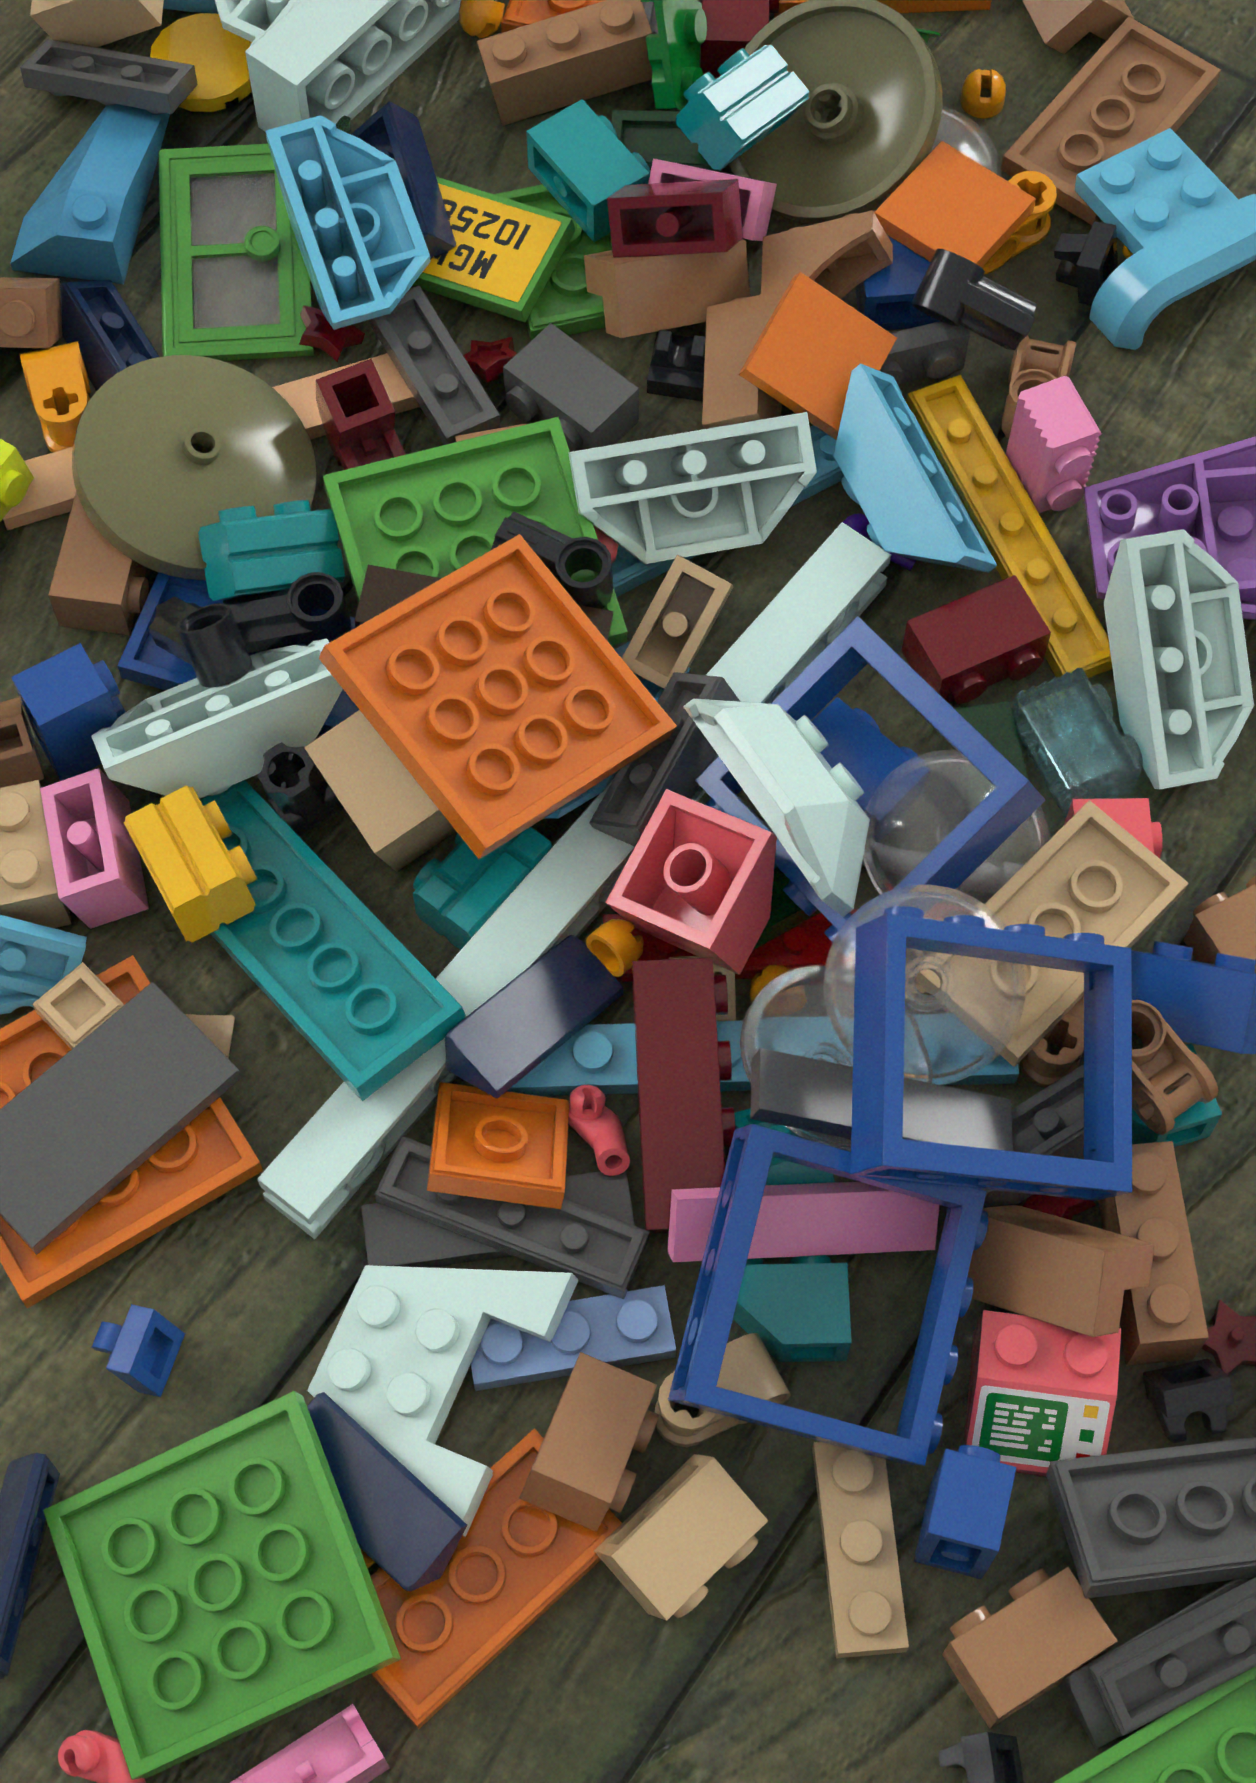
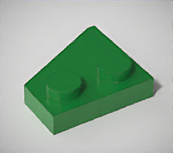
[641,0,707,111]

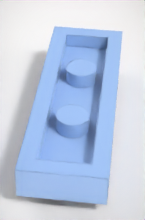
[471,1285,676,1391]

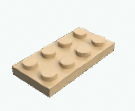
[915,800,1189,1067]

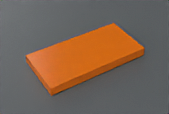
[370,1428,622,1730]

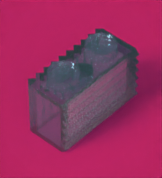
[1012,668,1143,818]

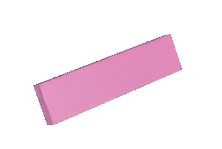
[668,1182,939,1262]

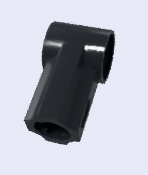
[911,248,1037,350]
[490,512,613,609]
[223,572,351,653]
[149,596,252,688]
[258,742,344,837]

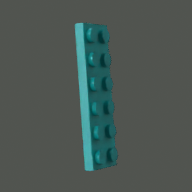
[200,780,466,1101]

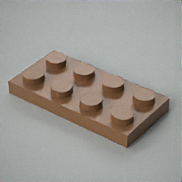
[1001,16,1221,225]

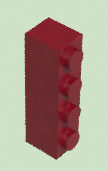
[632,957,735,1234]

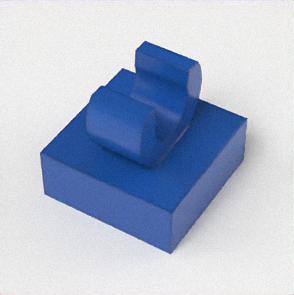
[91,1304,185,1397]

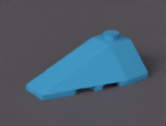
[10,104,170,284]

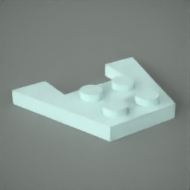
[307,1265,578,1537]

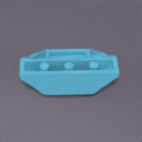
[265,115,431,330]
[833,363,997,573]

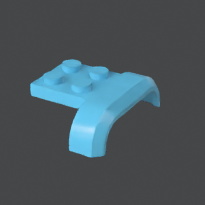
[1075,128,1256,350]

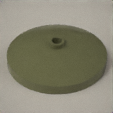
[729,0,943,225]
[72,355,316,580]

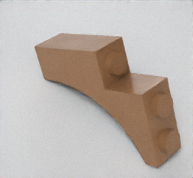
[702,210,893,429]

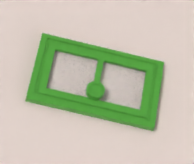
[158,144,314,361]

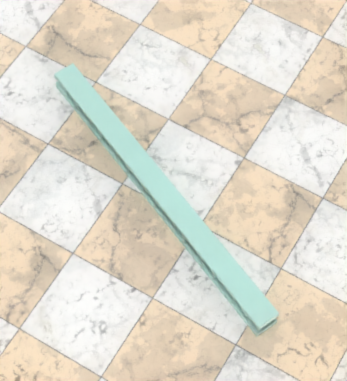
[257,522,891,1239]

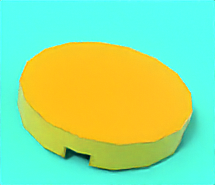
[150,13,252,112]

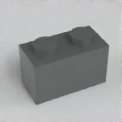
[503,323,639,452]

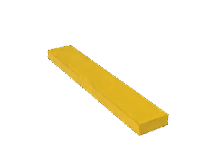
[906,374,1112,688]

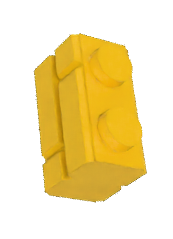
[123,785,258,943]

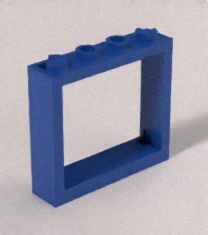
[695,616,1045,959]
[851,906,1132,1201]
[668,1124,988,1466]

